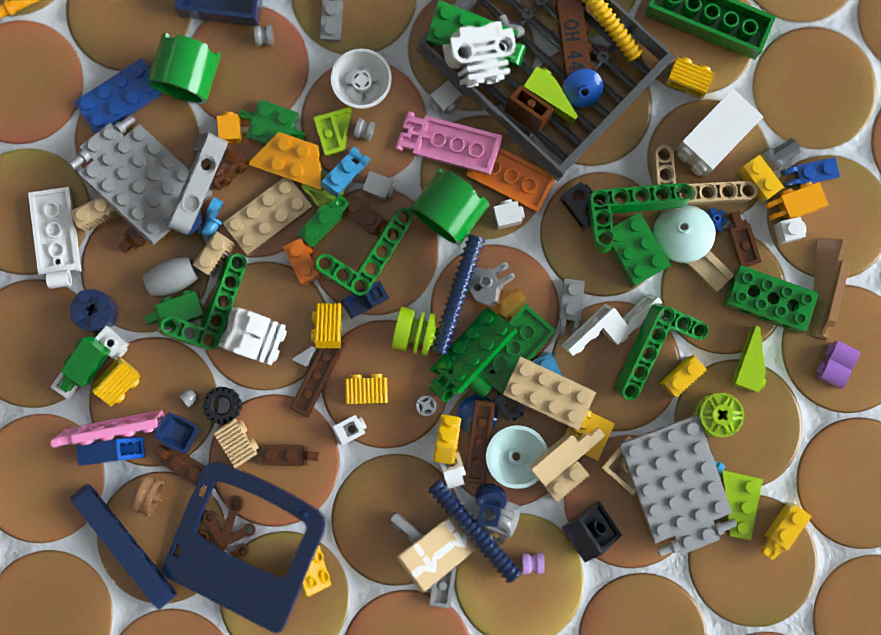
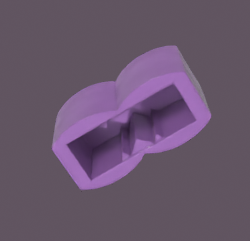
[816,340,860,389]

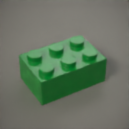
[602,212,671,288]

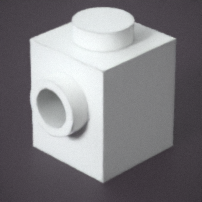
[493,200,525,230]
[774,217,806,245]

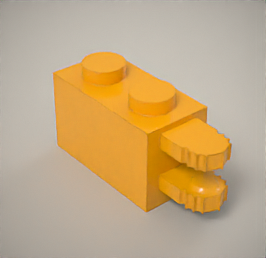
[764,182,828,221]

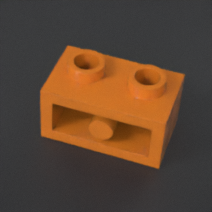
[283,238,322,287]

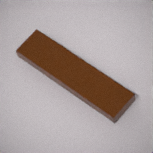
[290,342,345,417]
[464,399,495,484]

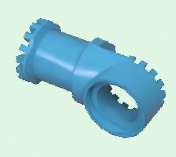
[197,197,224,239]

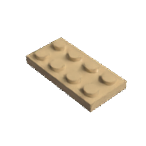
[223,177,313,256]
[502,356,596,430]

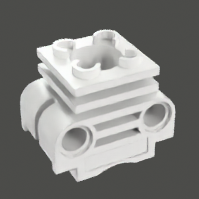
[443,21,515,88]
[218,307,286,365]

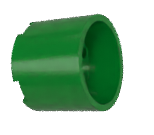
[146,33,221,104]
[410,168,489,246]

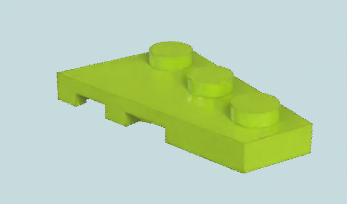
[721,470,763,541]

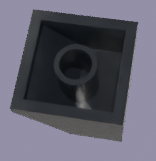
[562,501,622,563]

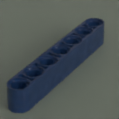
[70,484,177,609]

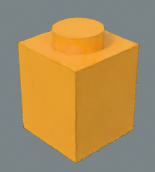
[217,112,243,144]

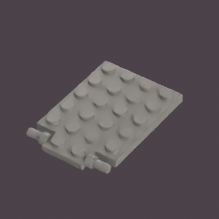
[68,115,213,245]
[619,414,737,557]

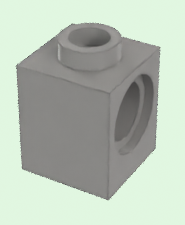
[362,171,395,202]

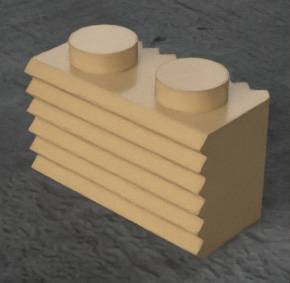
[70,197,120,232]
[192,231,235,278]
[213,419,259,468]
[542,461,589,502]

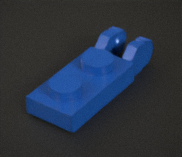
[780,157,840,188]

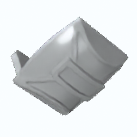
[484,501,521,545]

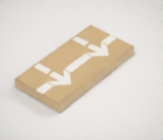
[397,517,477,593]

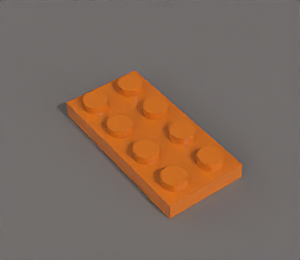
[466,148,555,213]

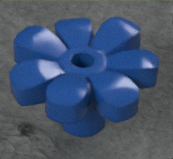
[705,207,728,233]

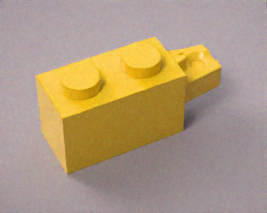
[761,502,812,560]

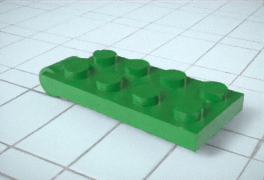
[425,0,526,70]
[468,304,556,399]
[429,307,518,402]

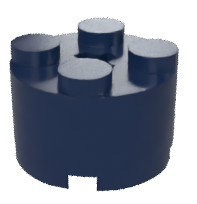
[70,289,119,333]

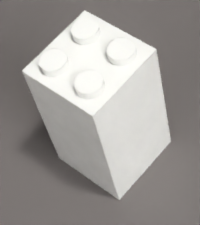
[675,89,763,178]

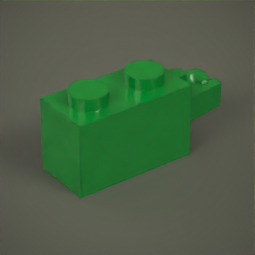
[297,195,350,248]
[144,290,205,330]
[59,336,112,392]

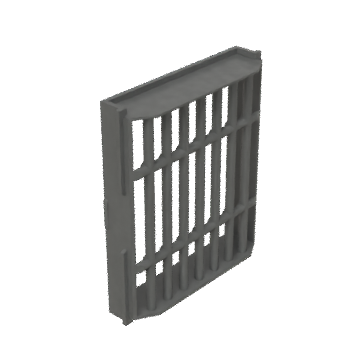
[416,0,676,182]

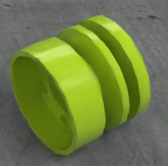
[392,306,436,356]
[692,393,744,437]

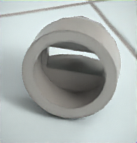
[179,390,197,408]

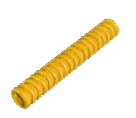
[582,0,643,62]

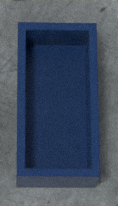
[174,0,263,26]

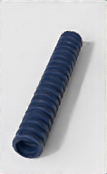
[430,234,485,354]
[428,479,521,583]

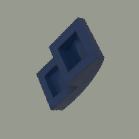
[341,280,389,319]

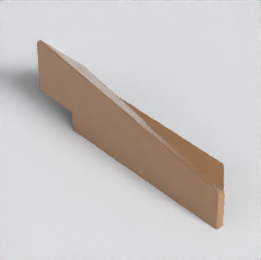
[810,238,851,340]

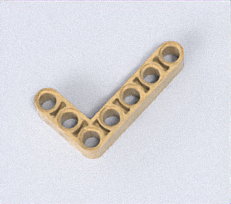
[652,145,758,206]

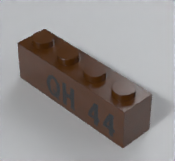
[555,0,594,79]

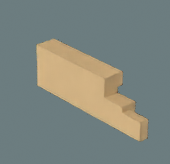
[685,251,734,293]
[528,427,605,487]

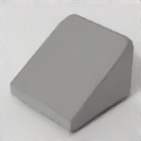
[292,346,317,367]

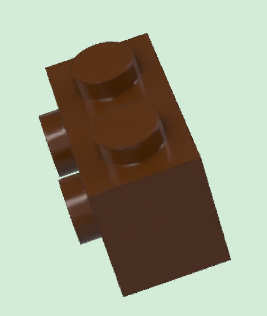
[504,85,554,135]
[203,143,249,190]

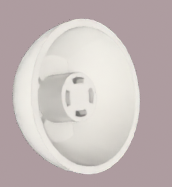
[331,49,392,109]

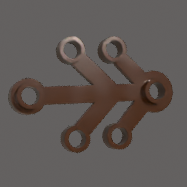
[198,495,256,557]

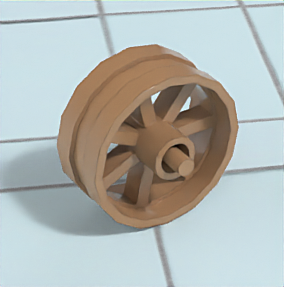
[133,476,164,517]

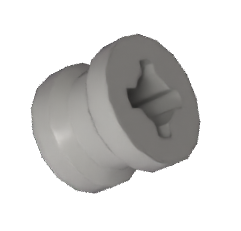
[254,25,273,46]
[354,118,375,142]
[416,396,436,416]

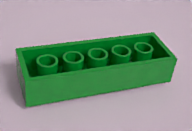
[644,0,776,60]

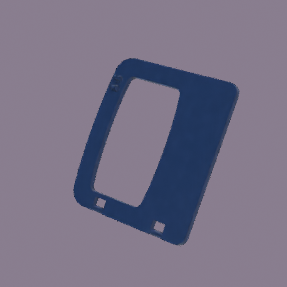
[162,462,326,633]

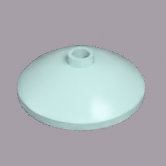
[653,205,715,263]
[486,425,548,489]

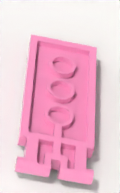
[395,111,503,176]
[51,409,164,447]

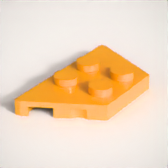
[249,132,323,190]

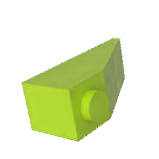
[524,66,577,124]
[731,326,766,393]

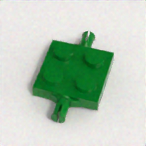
[239,99,306,144]

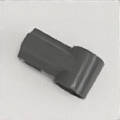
[760,138,801,172]

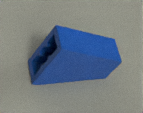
[76,437,145,466]

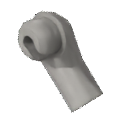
[497,15,524,39]

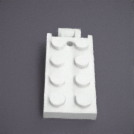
[28,187,81,289]

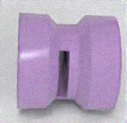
[522,553,544,574]

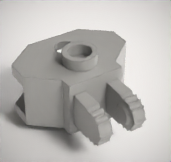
[468,262,515,307]

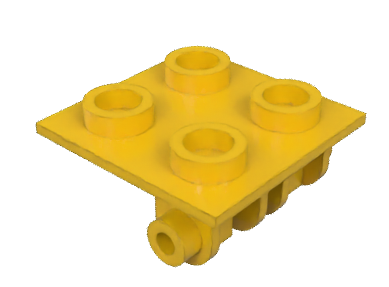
[564,410,615,461]
[294,546,331,597]

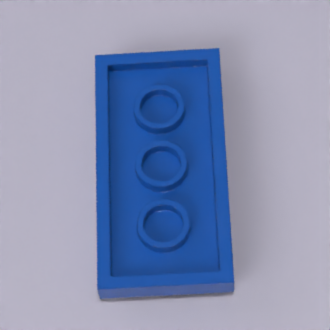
[74,58,163,134]

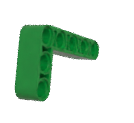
[588,183,692,253]
[313,207,413,296]
[157,253,247,350]
[614,303,709,401]

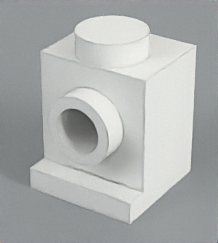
[95,326,130,359]
[333,415,367,445]
[440,452,466,489]

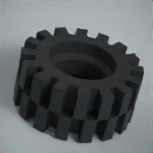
[202,387,242,424]

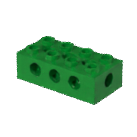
[722,265,819,334]

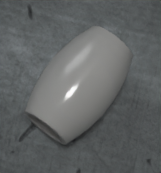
[143,257,199,296]

